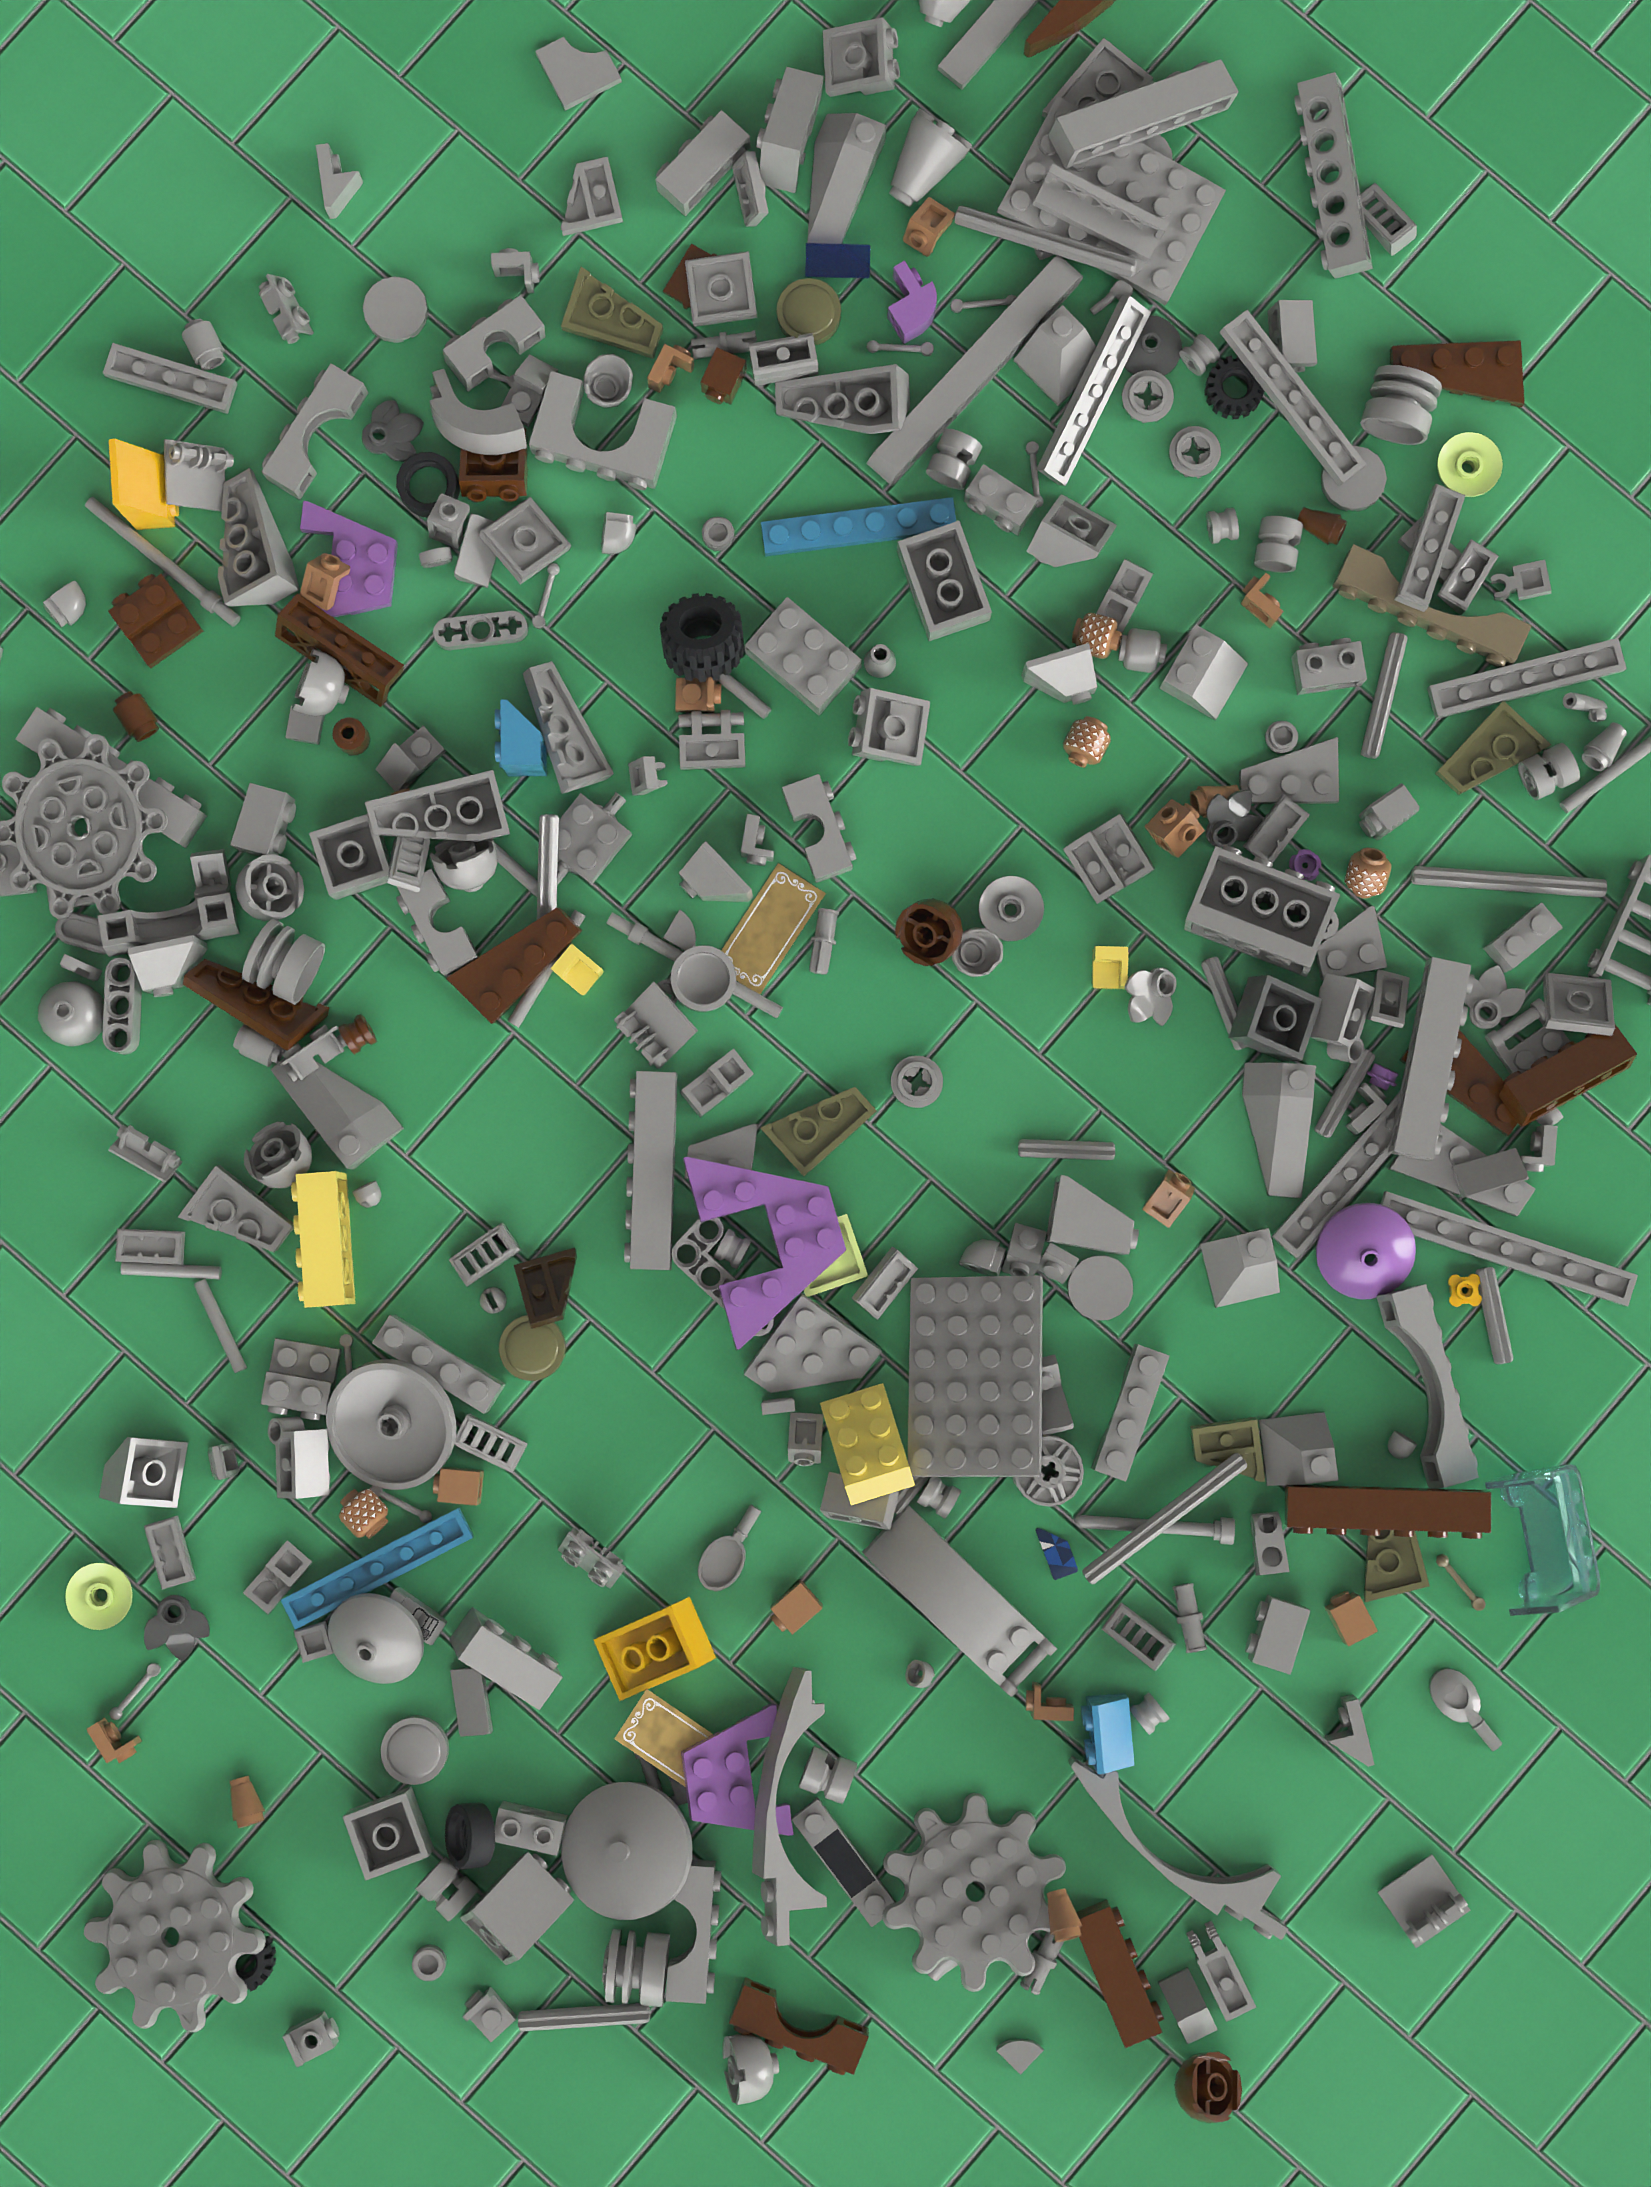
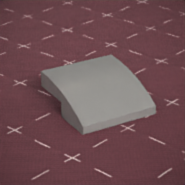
[1063,814,1155,904]

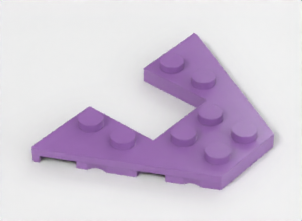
[683,1157,846,1350]

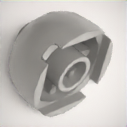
[292,648,350,717]
[430,838,498,892]
[236,854,304,921]
[38,981,104,1047]
[244,1122,312,1188]
[723,2034,779,2105]

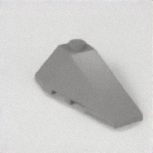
[807,113,886,256]
[775,364,910,434]
[218,468,300,606]
[365,770,510,842]
[270,1058,404,1170]
[1242,1063,1316,1198]

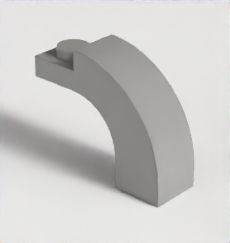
[429,369,527,455]

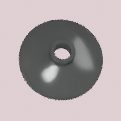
[1124,315,1182,376]

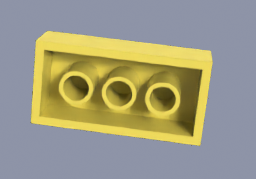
[291,1171,356,1308]

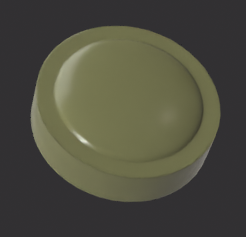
[777,278,841,345]
[499,1315,566,1381]

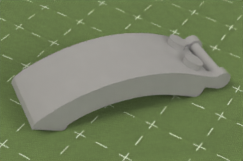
[862,1505,1057,1697]

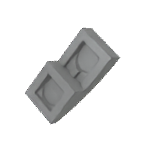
[1096,559,1154,633]
[680,1049,754,1118]
[243,1540,312,1615]

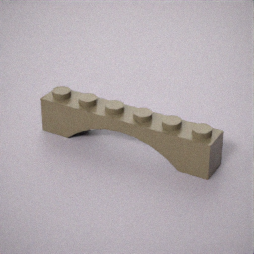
[1332,544,1532,668]

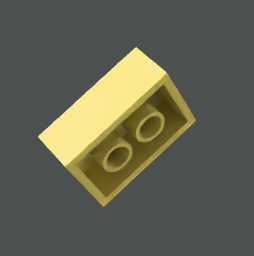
[820,1383,915,1505]

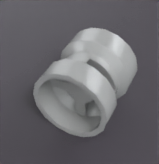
[916,1477,961,1519]

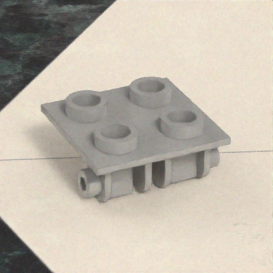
[164,439,234,512]
[614,982,698,1069]
[558,1528,626,1589]
[1378,1854,1471,1948]

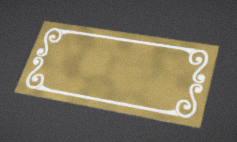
[721,863,826,994]
[614,1689,713,1787]

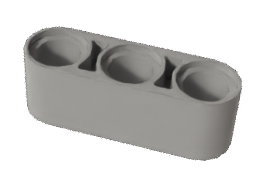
[102,957,142,1055]

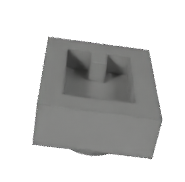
[427,494,470,549]
[741,814,774,866]
[1346,1083,1388,1135]
[1520,1125,1558,1172]
[788,1412,823,1466]
[462,1986,517,2042]

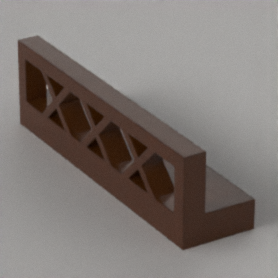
[275,594,404,707]

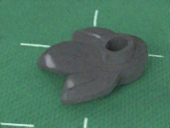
[362,400,424,462]
[1205,790,1263,848]
[144,1595,210,1661]

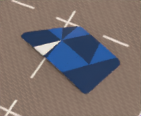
[1036,1528,1078,1580]

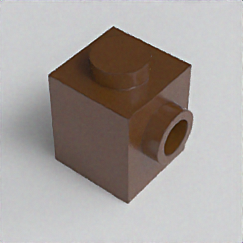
[700,347,747,405]

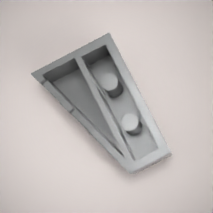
[756,67,824,193]
[450,1607,563,1710]

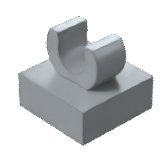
[628,756,668,796]

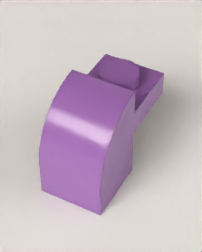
[887,260,937,344]

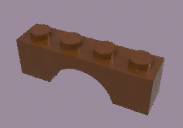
[729,1977,869,2075]

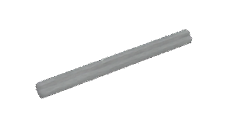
[955,205,1137,277]
[1411,866,1607,898]
[1082,1453,1248,1584]

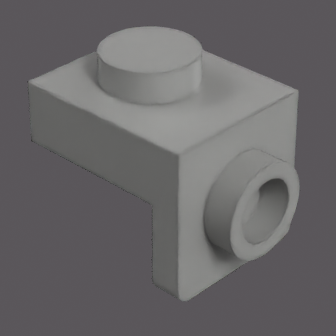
[491,248,540,293]
[190,849,231,900]
[1002,1223,1047,1276]

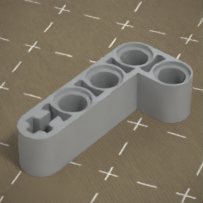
[671,1218,775,1336]

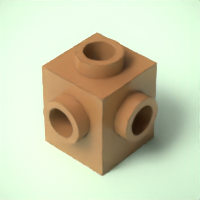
[1144,799,1205,858]

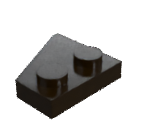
[514,1247,577,1329]

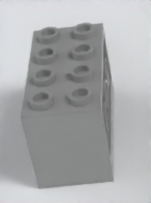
[1184,845,1340,977]

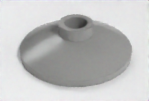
[979,876,1044,941]

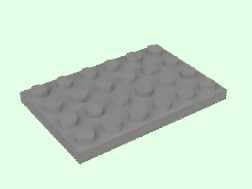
[997,96,1226,305]
[908,1275,1043,1477]

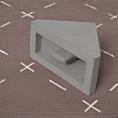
[1158,1967,1218,2044]

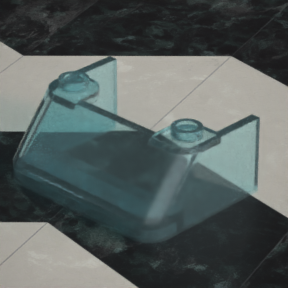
[1485,1464,1600,1616]

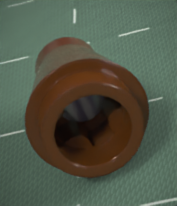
[1297,507,1347,545]

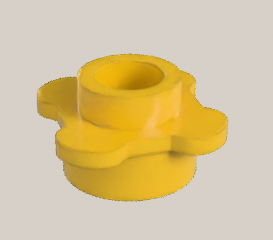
[1448,1274,1482,1307]

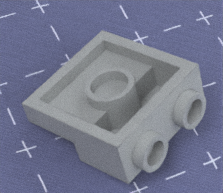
[823,17,900,97]
[848,688,930,766]
[261,1338,342,1420]

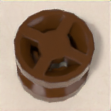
[338,1014,377,1055]

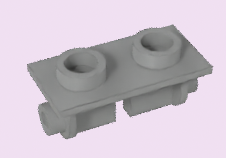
[259,274,314,344]
[279,1025,347,1082]
[108,1125,182,1183]

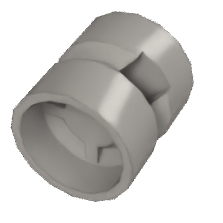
[926,429,982,490]
[1254,516,1303,573]
[1518,743,1580,800]
[799,1746,857,1804]
[415,1856,479,1922]

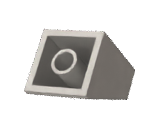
[1045,1175,1139,1255]
[460,1852,574,1965]

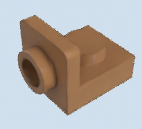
[903,197,955,257]
[647,344,694,393]
[300,553,351,611]
[1241,573,1284,628]
[675,677,721,713]
[1142,1170,1195,1228]
[1026,1682,1074,1721]
[86,1718,142,1763]

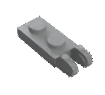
[1186,1921,1256,2022]

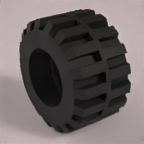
[660,593,744,682]

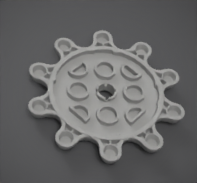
[0,734,168,919]
[882,1793,1066,1992]
[84,1840,266,2033]

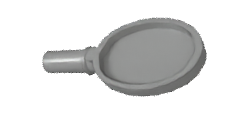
[698,1504,762,1591]
[1429,1668,1502,1751]

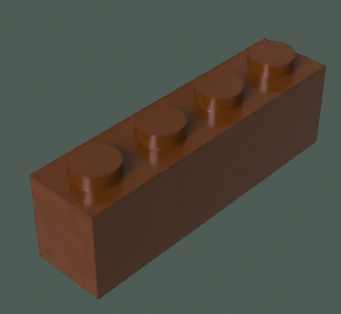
[1499,1025,1637,1127]
[1076,1899,1164,2048]

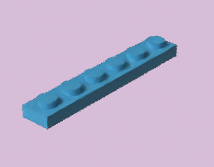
[761,497,956,557]
[281,1507,474,1630]

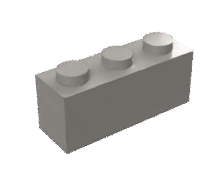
[655,110,751,217]

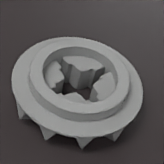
[1121,370,1174,423]
[1169,426,1221,479]
[891,1056,943,1108]

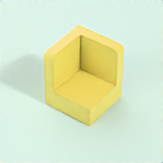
[550,943,604,995]
[1092,946,1128,989]

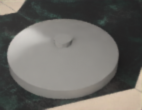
[326,1359,457,1490]
[561,1781,693,1920]

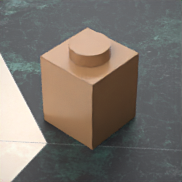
[433,1467,484,1506]
[770,1580,823,1635]
[1325,1591,1378,1647]

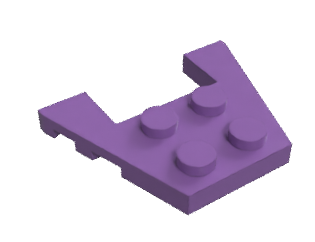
[292,501,398,618]
[681,1703,794,1836]

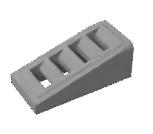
[1360,183,1417,256]
[387,836,430,893]
[449,1223,522,1287]
[454,1413,528,1473]
[208,1442,239,1480]
[1102,1603,1176,1671]

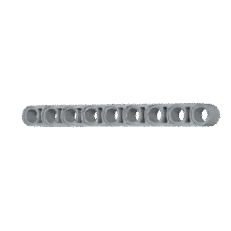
[867,255,1083,486]

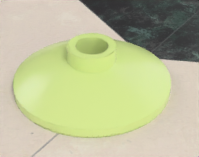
[1437,432,1503,497]
[65,1563,133,1630]

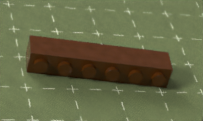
[1285,1485,1491,1539]

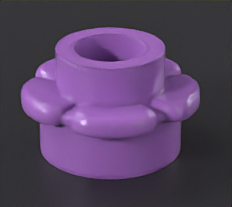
[1289,849,1321,881]
[1367,1063,1398,1090]

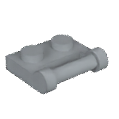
[1485,998,1570,1074]

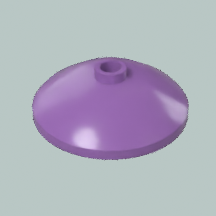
[1316,1203,1416,1299]

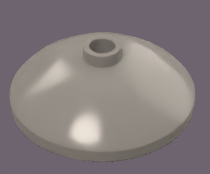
[328,1593,424,1684]

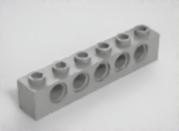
[1294,72,1373,279]

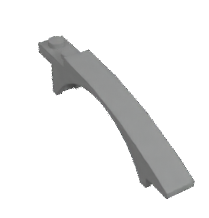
[752,1667,827,1946]
[1068,1756,1288,1940]

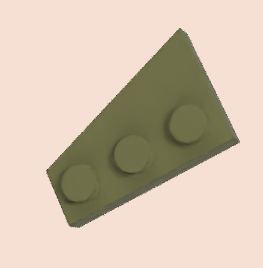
[561,266,663,359]
[1435,701,1551,795]
[760,1087,877,1177]
[1363,1530,1430,1602]

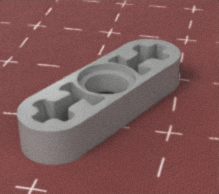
[433,611,528,650]

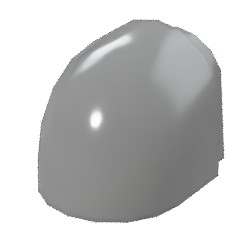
[601,512,637,554]
[43,581,86,628]
[959,1239,1007,1276]

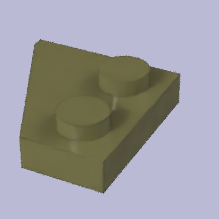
[1190,1417,1265,1482]

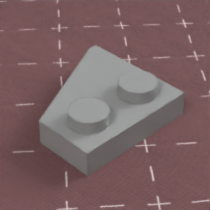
[561,156,623,236]
[1316,906,1387,981]
[684,1124,758,1179]

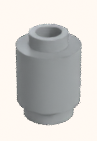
[182,319,225,370]
[233,1024,285,1067]

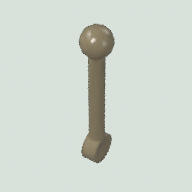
[1436,1554,1486,1611]

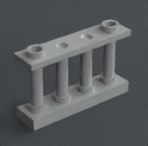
[1587,855,1651,1006]

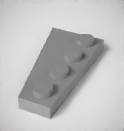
[523,662,614,794]
[1388,1124,1536,1216]

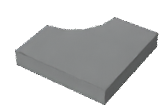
[535,37,622,111]

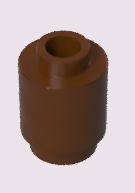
[113,691,159,742]
[332,717,370,755]

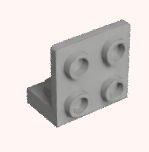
[1042,1354,1074,1436]

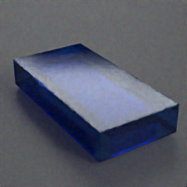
[805,243,870,279]

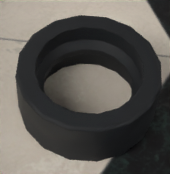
[396,452,460,518]
[445,1802,495,1869]

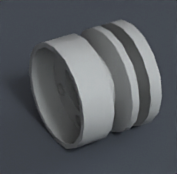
[1360,365,1442,445]
[242,919,325,1005]
[1012,1434,1084,1507]
[602,1929,670,2007]

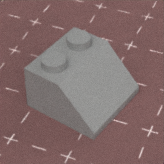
[1159,625,1248,720]

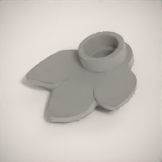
[1464,965,1526,1029]
[1125,967,1176,1026]

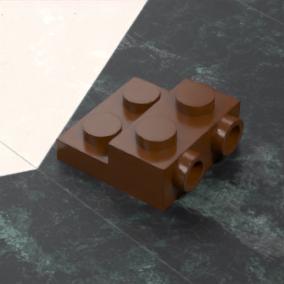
[459,428,528,502]
[108,574,204,668]

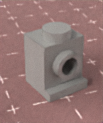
[283,2011,340,2067]

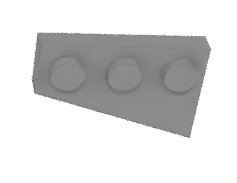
[178,1165,294,1252]

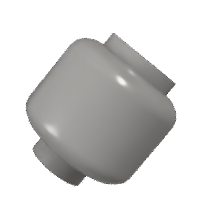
[1118,628,1167,673]

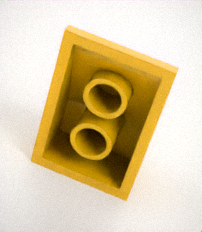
[109,439,179,530]
[594,1597,716,1701]

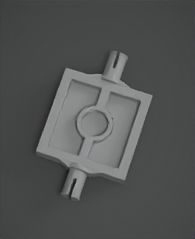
[557,792,632,886]

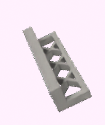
[1032,164,1169,263]

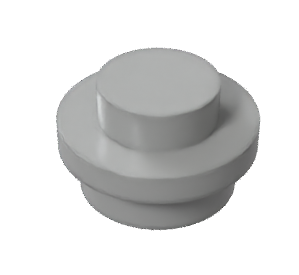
[1265,721,1298,754]

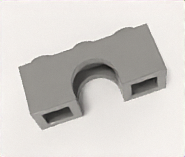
[442,295,545,391]
[782,774,856,883]
[396,869,479,977]

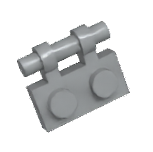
[679,710,746,770]

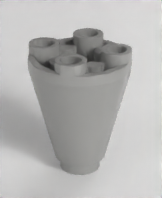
[889,109,972,208]

